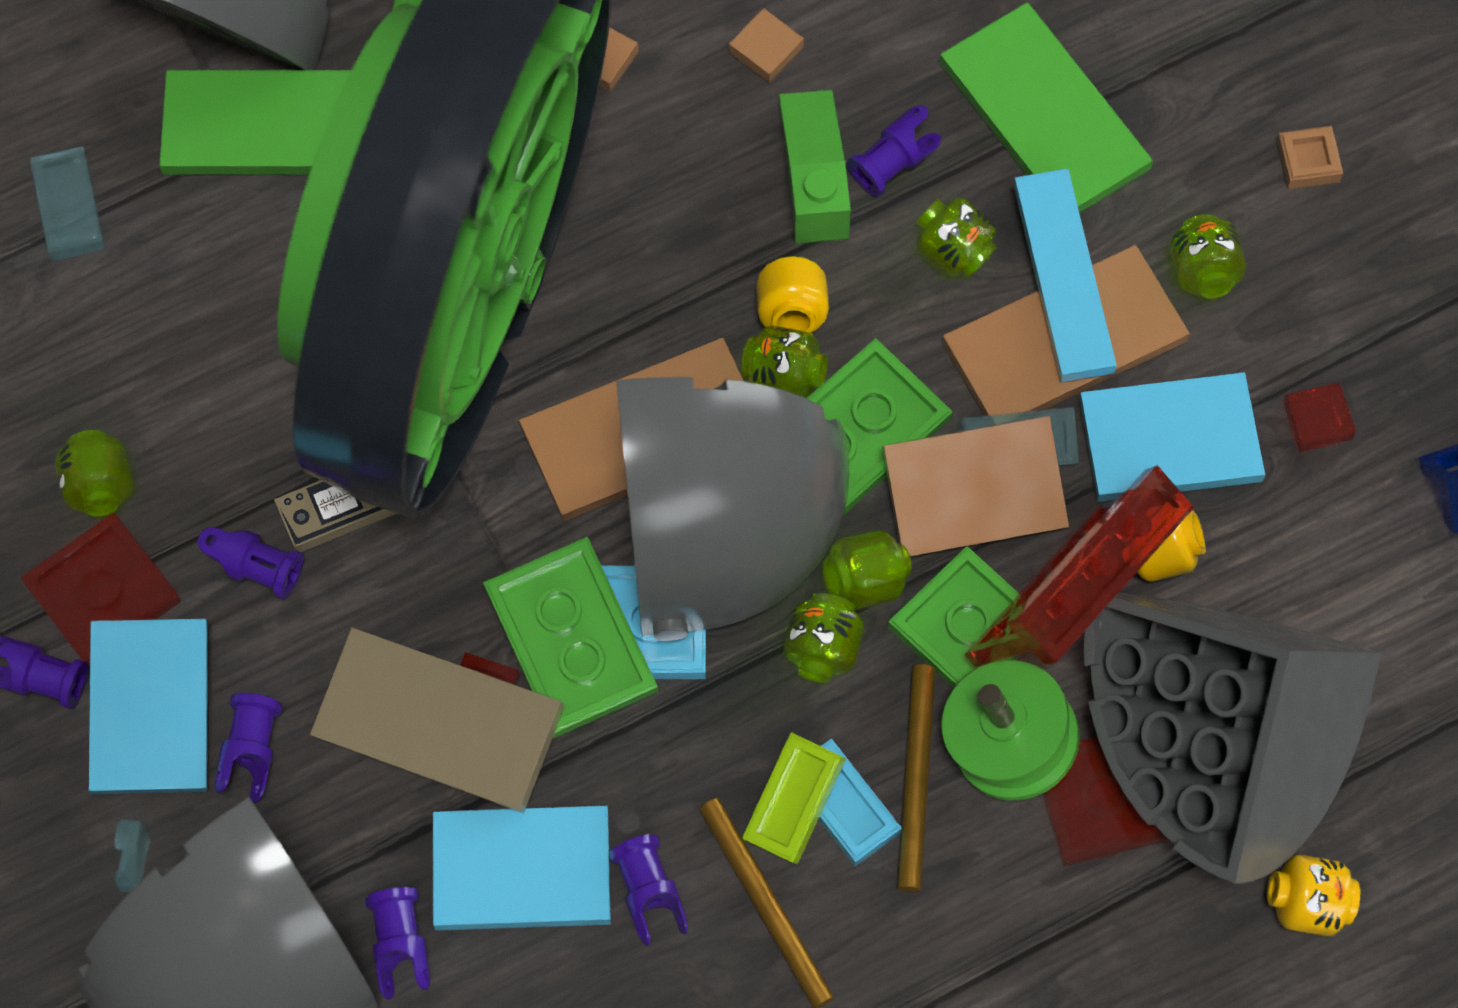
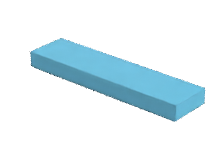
[1014,169,1117,383]

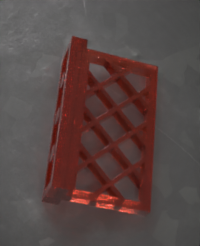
[964,465,1194,667]

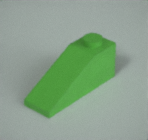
[779,90,851,244]

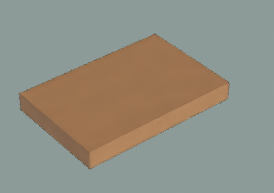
[882,416,1069,557]

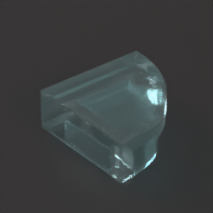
[115,819,150,892]

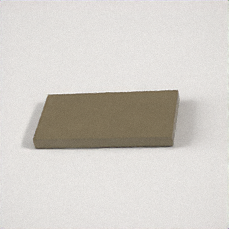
[310,628,565,813]

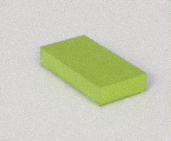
[742,733,846,864]

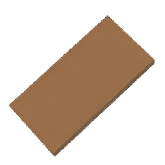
[942,245,1190,426]
[519,338,744,522]

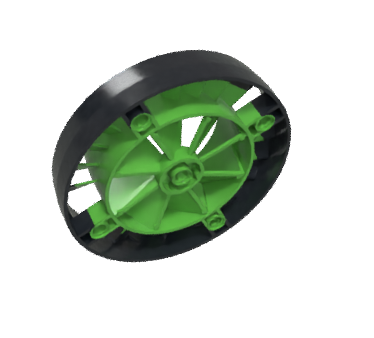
[278,0,612,519]

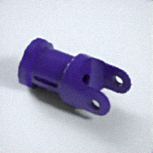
[847,105,941,198]
[198,527,304,599]
[0,635,89,710]
[214,693,282,803]
[609,834,688,946]
[365,887,430,1000]

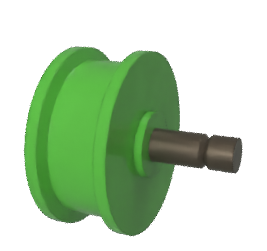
[942,660,1080,801]

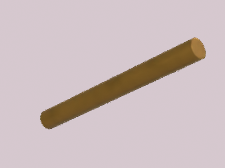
[898,664,936,893]
[699,798,835,1008]

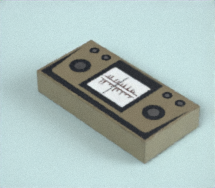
[274,480,397,552]

